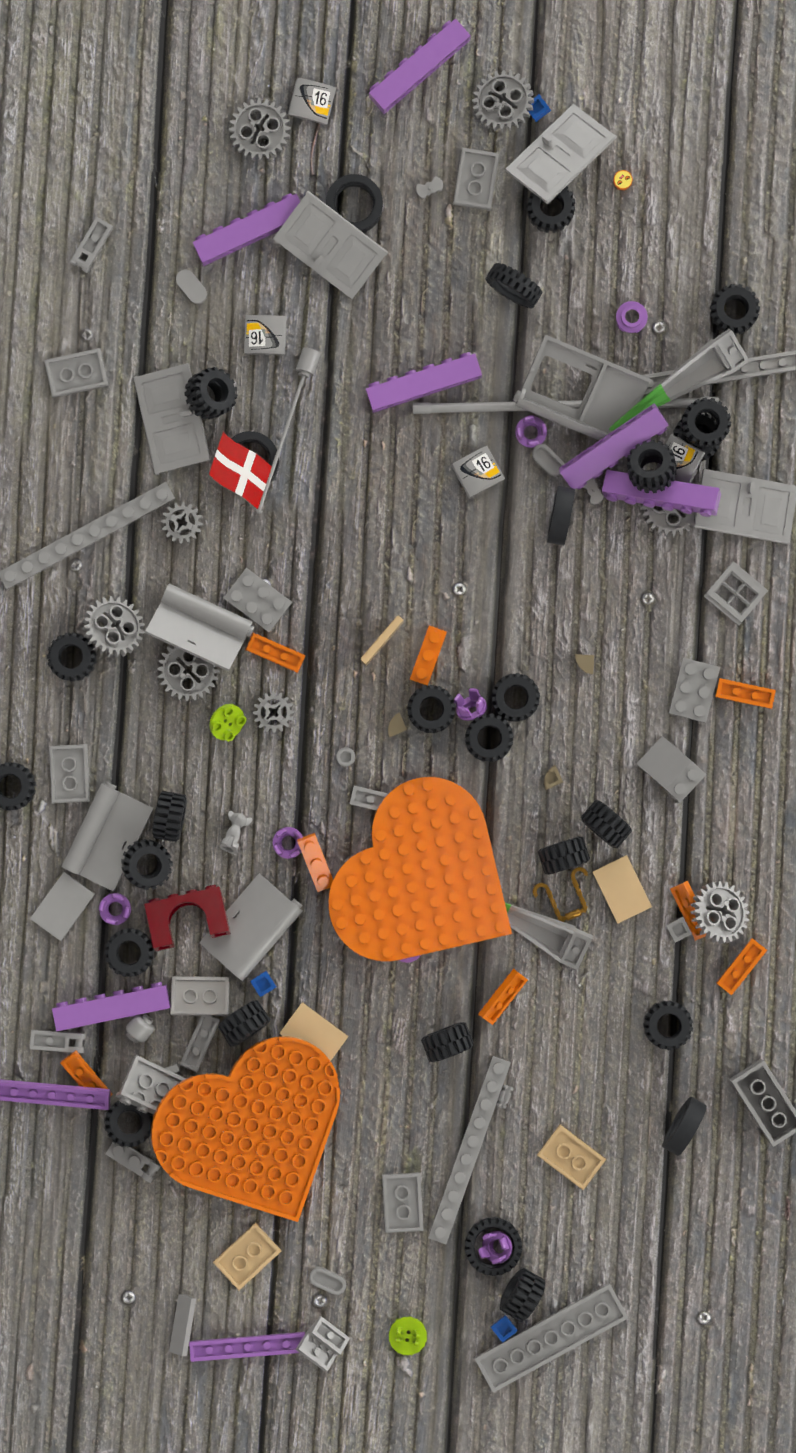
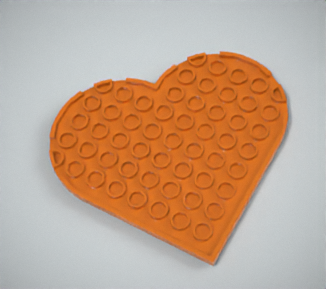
[328,777,512,962]
[151,1036,340,1222]

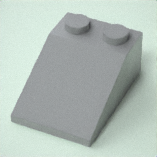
[636,736,707,803]

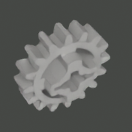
[161,502,203,544]
[253,692,295,733]

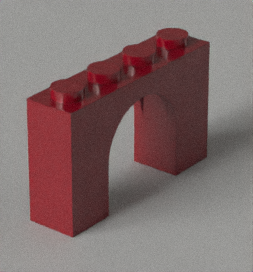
[144,885,231,952]

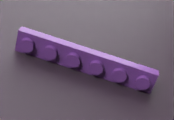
[0,1079,110,1110]
[189,1332,305,1362]

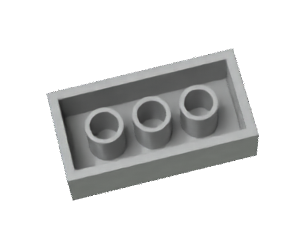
[729,1059,796,1147]

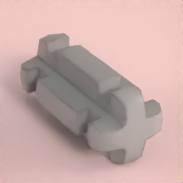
[496,1085,513,1109]

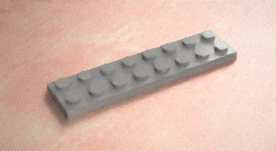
[474,1283,628,1393]

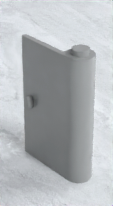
[145,583,255,671]
[61,781,154,892]
[200,873,303,981]

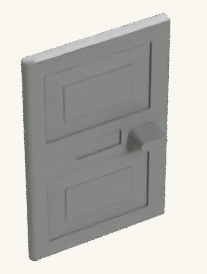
[505,104,617,204]
[273,191,388,299]
[133,363,211,475]
[693,469,796,545]

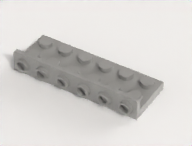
[115,1055,186,1115]

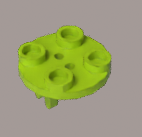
[209,704,246,742]
[389,1316,427,1355]

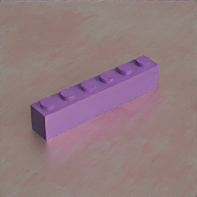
[369,19,471,114]
[193,193,300,266]
[366,352,482,413]
[559,403,669,490]
[602,470,721,517]
[52,982,171,1031]

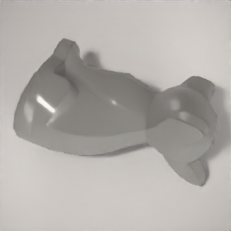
[220,811,252,854]

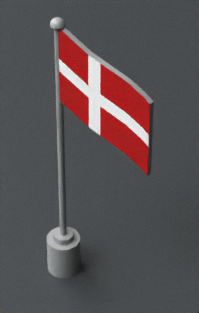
[209,347,321,514]

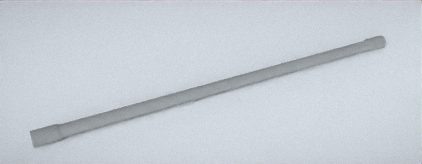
[413,397,719,414]

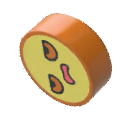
[613,170,633,190]

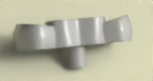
[416,176,443,199]
[583,477,604,505]

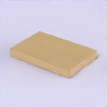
[361,616,404,666]
[592,855,652,924]
[279,1002,349,1061]
[537,1124,606,1190]
[213,1222,282,1291]

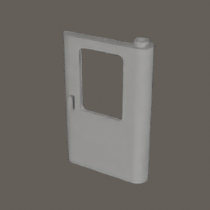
[513,335,651,441]

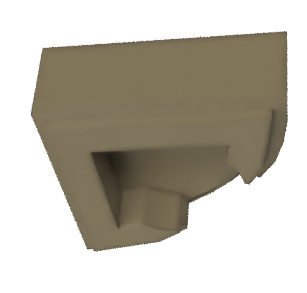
[575,654,594,675]
[388,712,407,737]
[544,765,563,790]

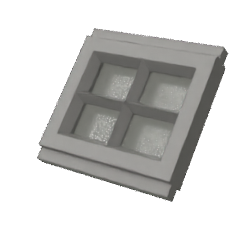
[703,561,768,626]

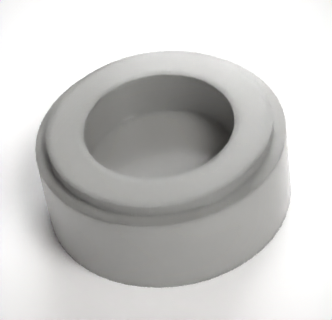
[336,747,355,767]

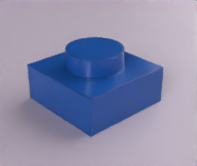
[528,94,551,122]
[250,971,277,997]
[490,1314,518,1343]

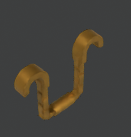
[532,867,588,922]

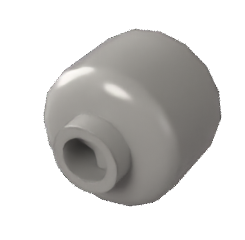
[126,1014,154,1043]

